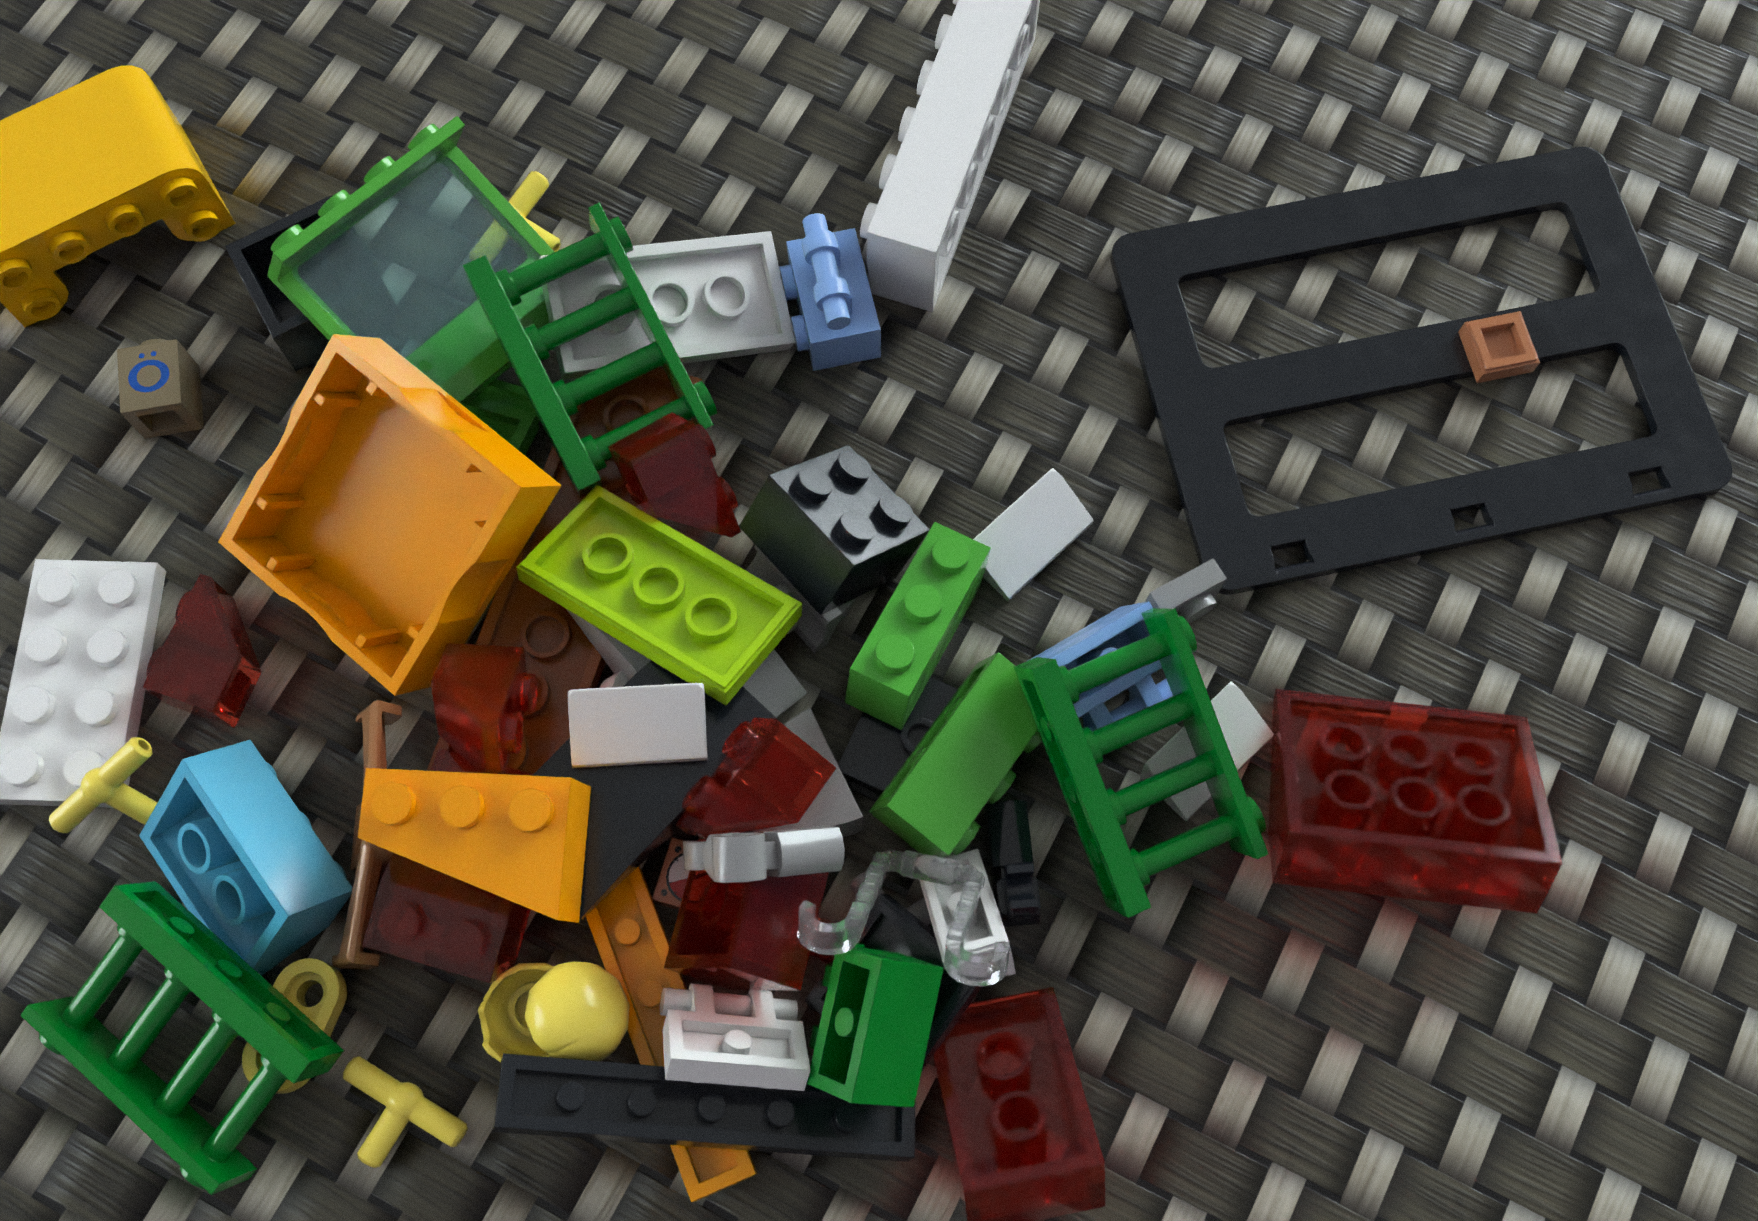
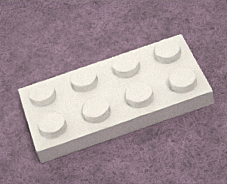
[539,231,796,379]
[0,559,166,808]

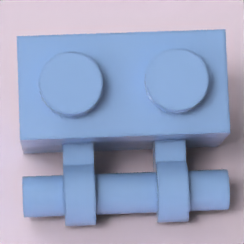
[779,213,881,371]
[1028,601,1173,731]

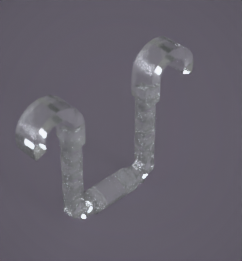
[797,849,1010,987]

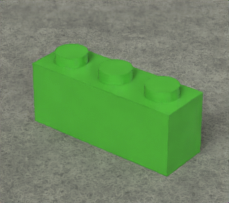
[845,522,991,730]
[869,652,1042,860]

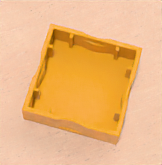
[218,334,562,696]

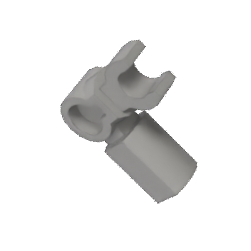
[683,826,845,883]

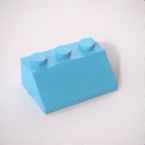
[139,740,353,976]

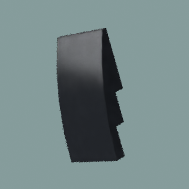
[532,660,777,920]

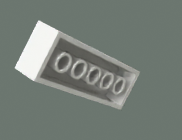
[860,0,1040,312]

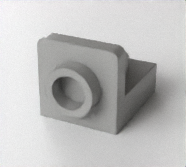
[1145,558,1227,623]

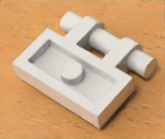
[660,983,811,1091]

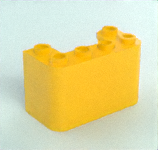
[0,65,236,328]

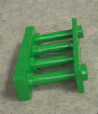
[463,202,717,498]
[1014,608,1269,918]
[20,881,345,1195]

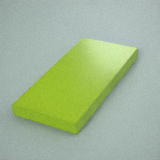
[516,485,802,705]

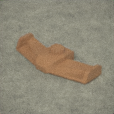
[332,700,402,970]

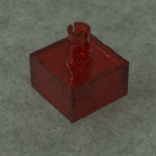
[664,831,847,991]

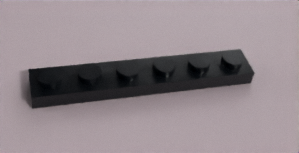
[492,1053,916,1162]

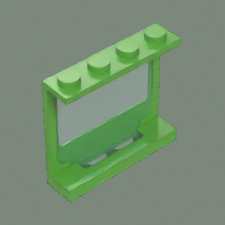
[267,116,554,407]

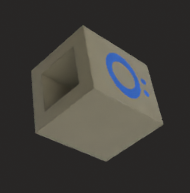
[117,339,204,439]

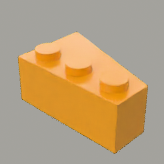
[358,768,591,923]

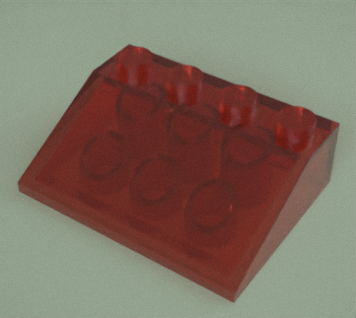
[1268,689,1563,914]

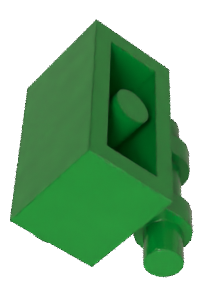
[807,939,944,1107]

